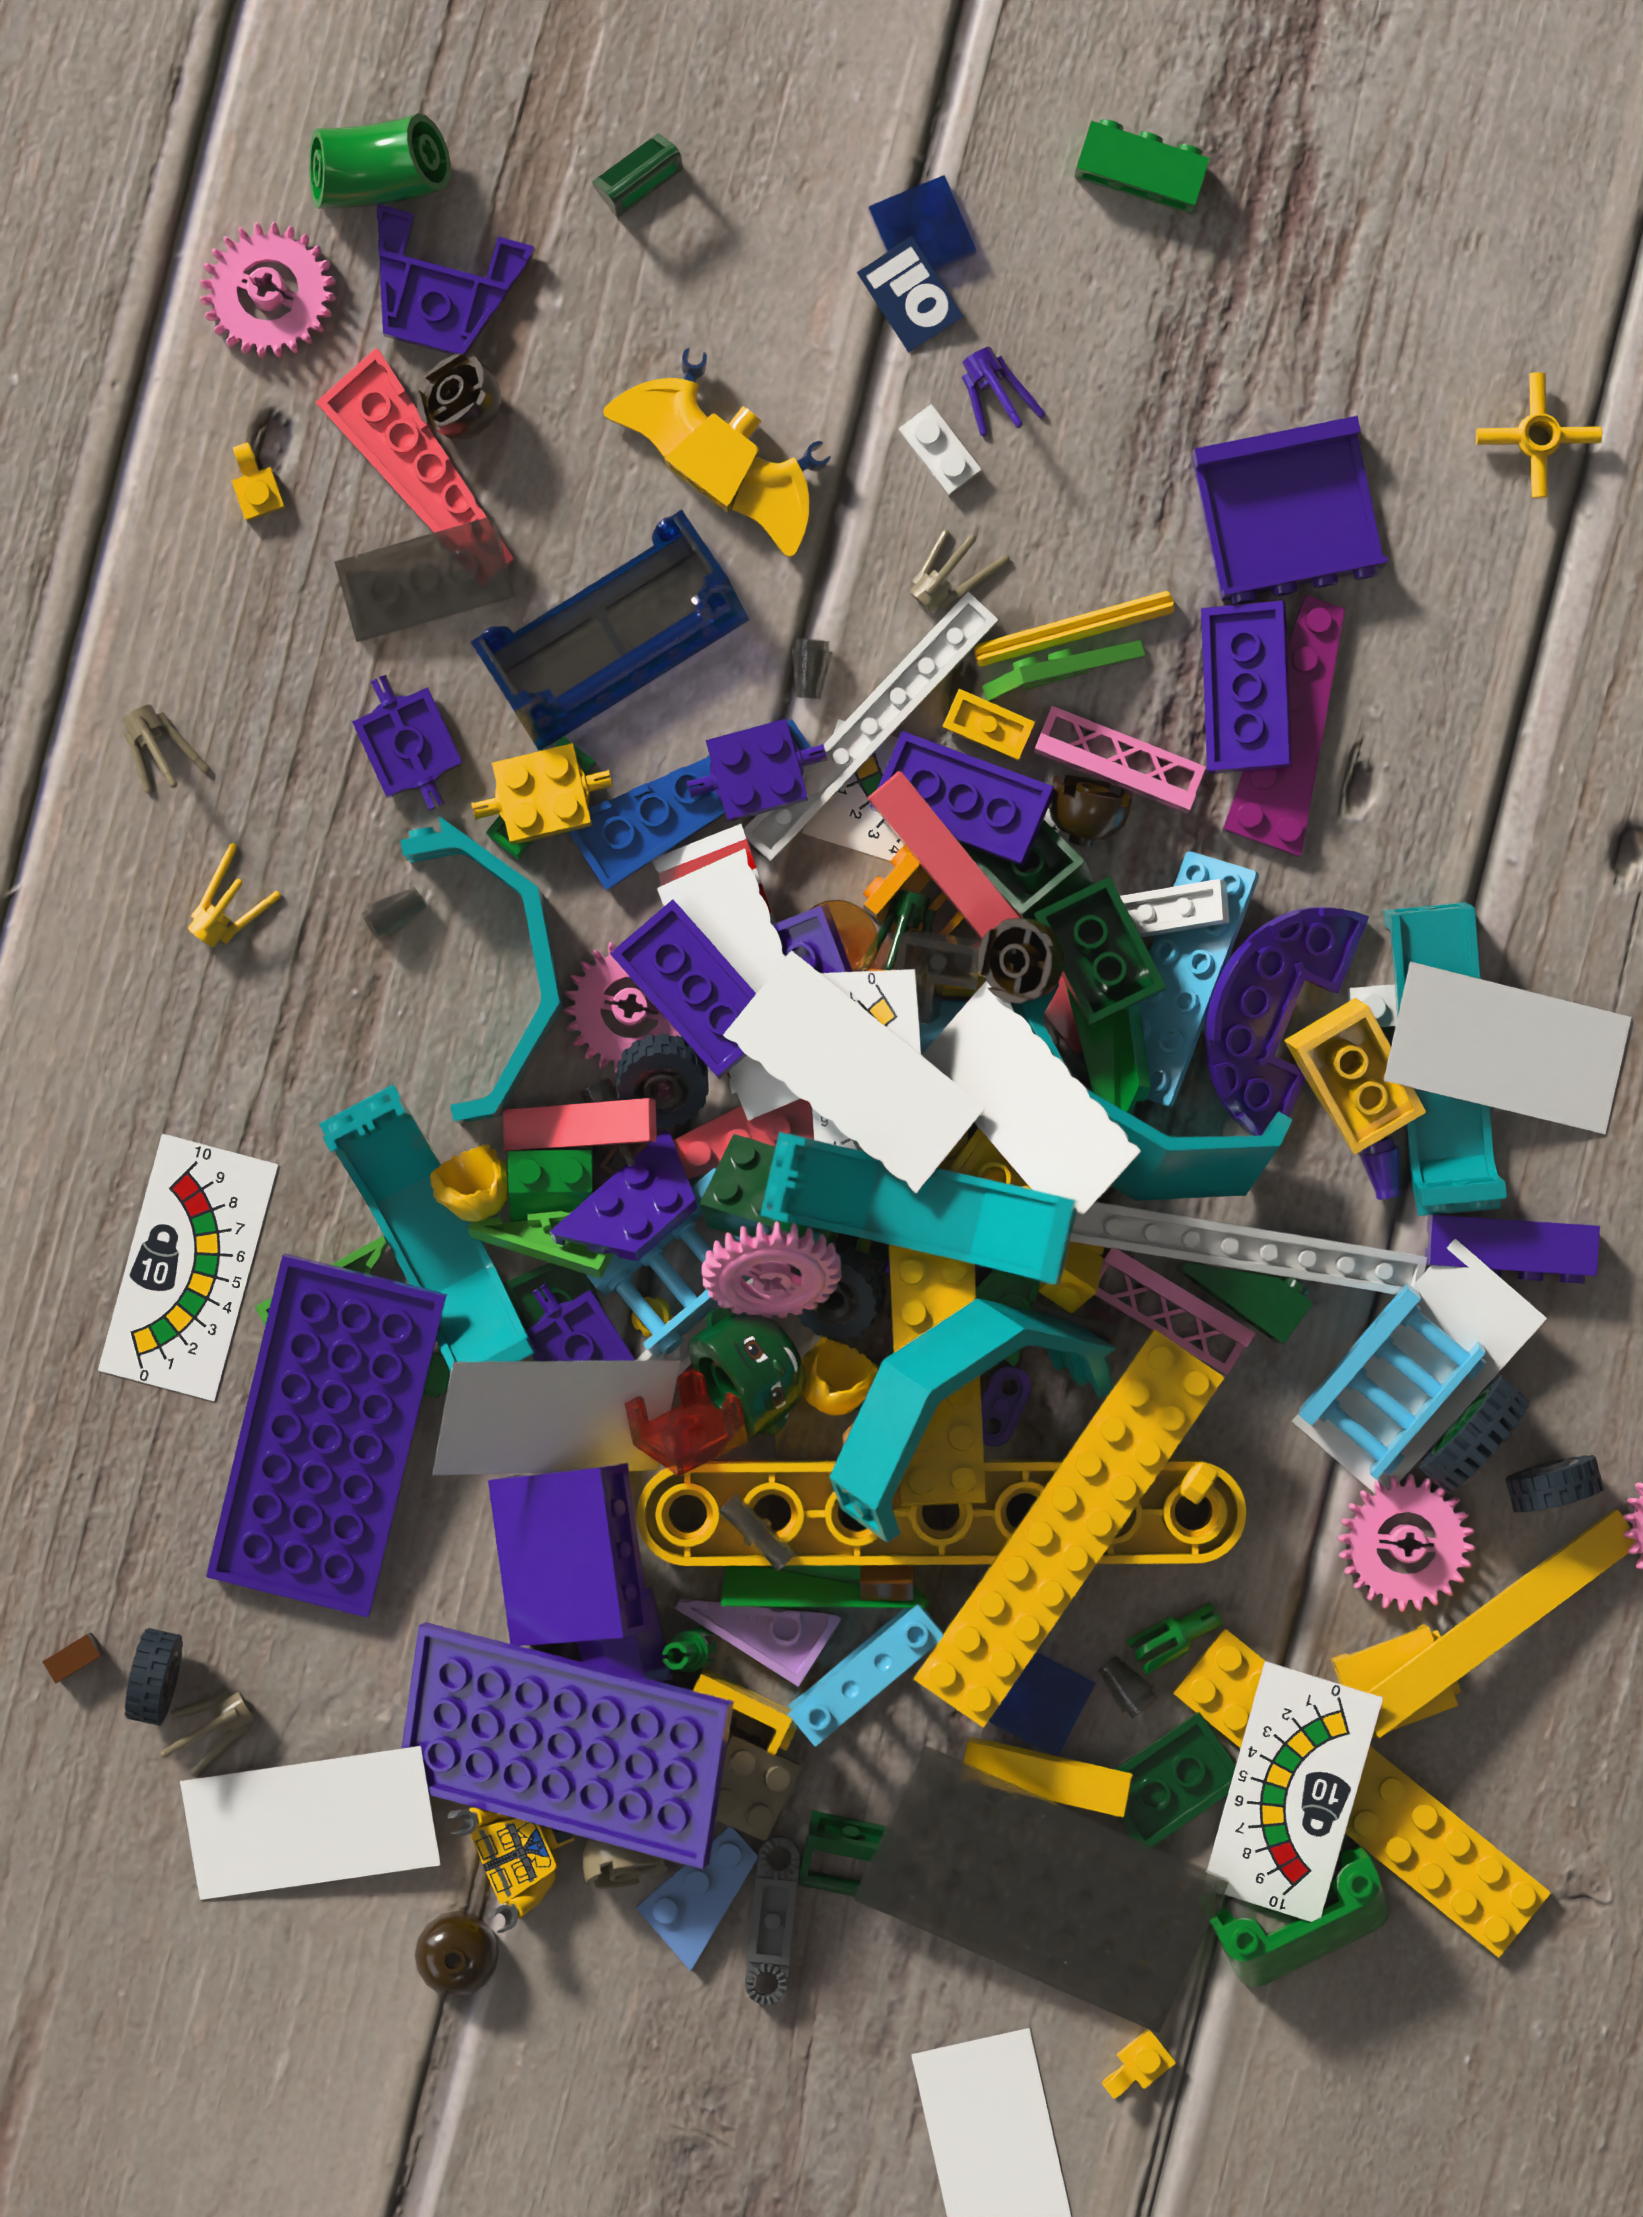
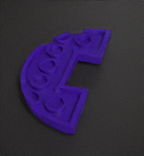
[1205,906,1369,1136]

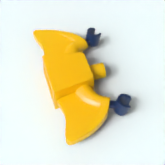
[603,348,831,558]

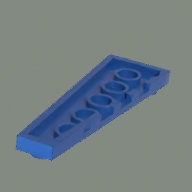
[568,719,811,891]

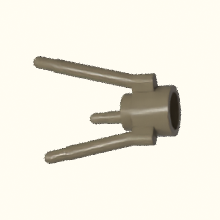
[909,529,1010,614]
[122,705,209,794]
[161,1690,255,1777]

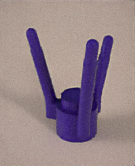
[961,347,1045,437]

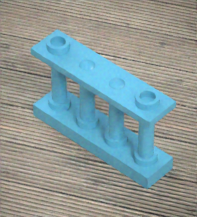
[587,1168,751,1358]
[1299,1283,1486,1480]
[788,1604,944,1747]

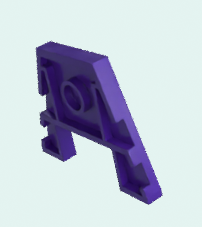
[376,205,535,356]

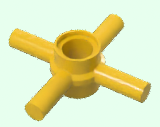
[1476,372,1602,499]

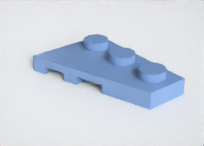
[636,1826,758,1971]

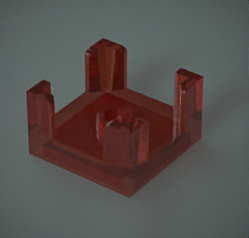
[624,1368,748,1477]

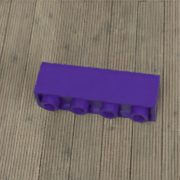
[1425,1215,1600,1284]

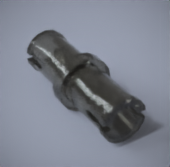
[718,1493,797,1572]

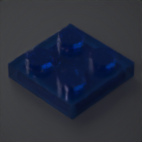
[868,175,977,271]
[988,1651,1096,1756]

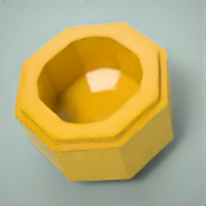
[1180,1461,1218,1504]

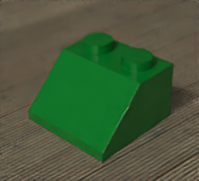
[508,1150,594,1222]

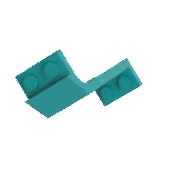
[1383,902,1507,1216]

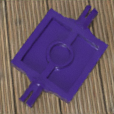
[352,675,463,811]
[686,718,828,823]
[526,1283,635,1361]

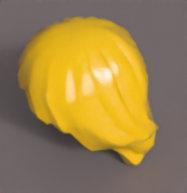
[430,1144,508,1222]
[802,1337,879,1416]

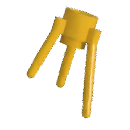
[188,843,281,948]

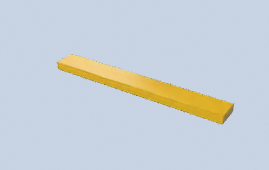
[1367,1509,1635,1738]

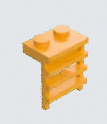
[863,845,964,972]

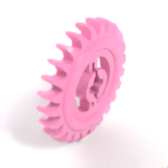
[200,222,336,358]
[563,942,682,1074]
[702,1222,842,1319]
[1337,1474,1476,1612]

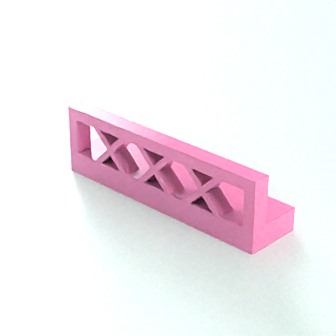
[1033,706,1206,814]
[1094,1248,1256,1375]

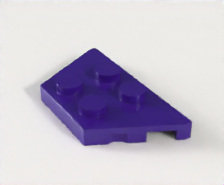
[550,1130,698,1262]

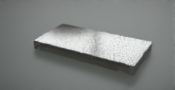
[334,516,516,642]

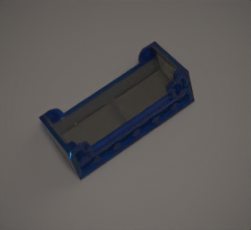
[470,510,749,751]

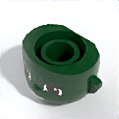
[688,1308,806,1438]

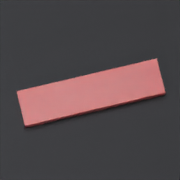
[503,1098,657,1152]

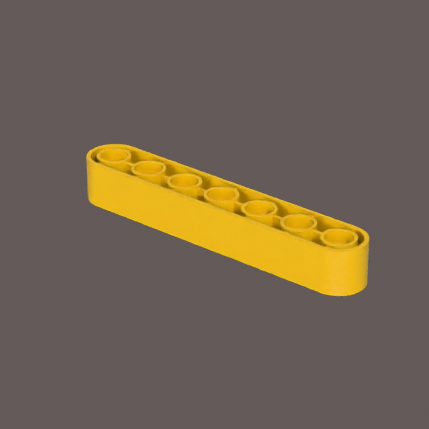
[636,1458,1246,1566]

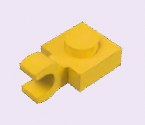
[231,442,285,521]
[1101,2028,1176,2099]

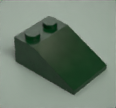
[960,820,1095,920]
[1175,1262,1314,1344]

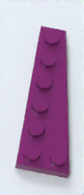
[1222,595,1345,857]

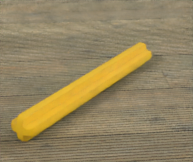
[974,591,1175,667]

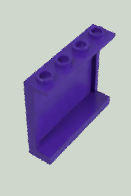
[1191,416,1388,605]
[488,1463,651,1646]

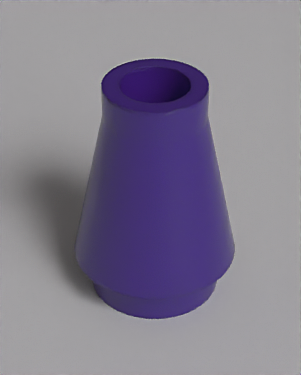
[1358,1136,1401,1200]

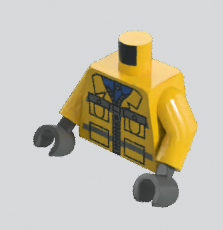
[448,1807,575,1933]

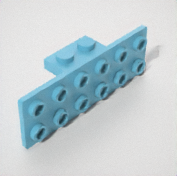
[1139,851,1259,1107]

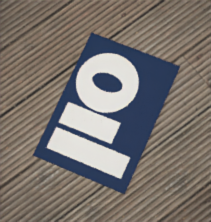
[856,236,964,353]

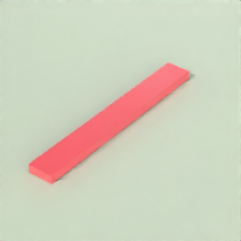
[867,771,1082,1054]

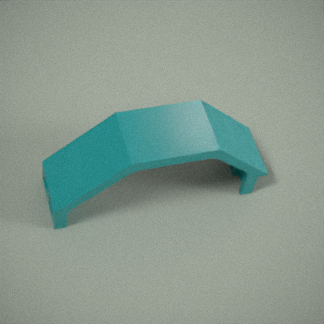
[400,816,564,1124]
[1010,984,1293,1201]
[319,1084,536,1372]
[760,1132,1079,1285]
[829,1298,1117,1543]

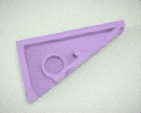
[675,1598,842,1687]

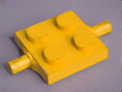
[472,743,613,845]

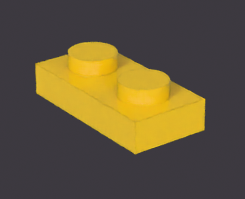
[942,689,1035,761]

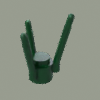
[860,890,936,974]

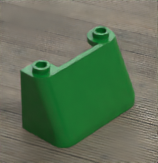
[1207,1843,1389,1987]

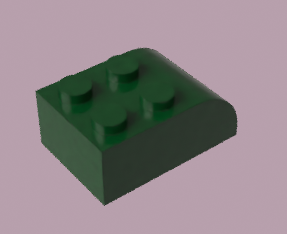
[1034,876,1166,1027]
[699,1134,837,1248]

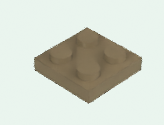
[716,1732,803,1842]

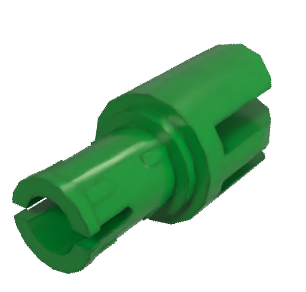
[1126,1602,1222,1676]
[662,1626,717,1673]

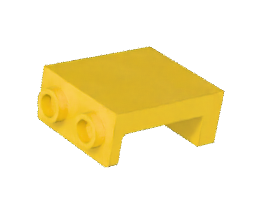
[1330,1624,1461,1738]
[692,1668,797,1756]

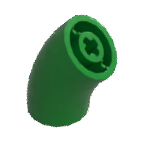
[309,113,451,209]

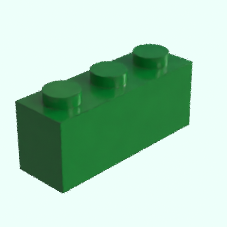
[1074,119,1210,214]

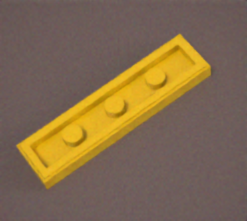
[960,1736,1133,1818]

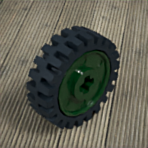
[1419,1375,1530,1493]

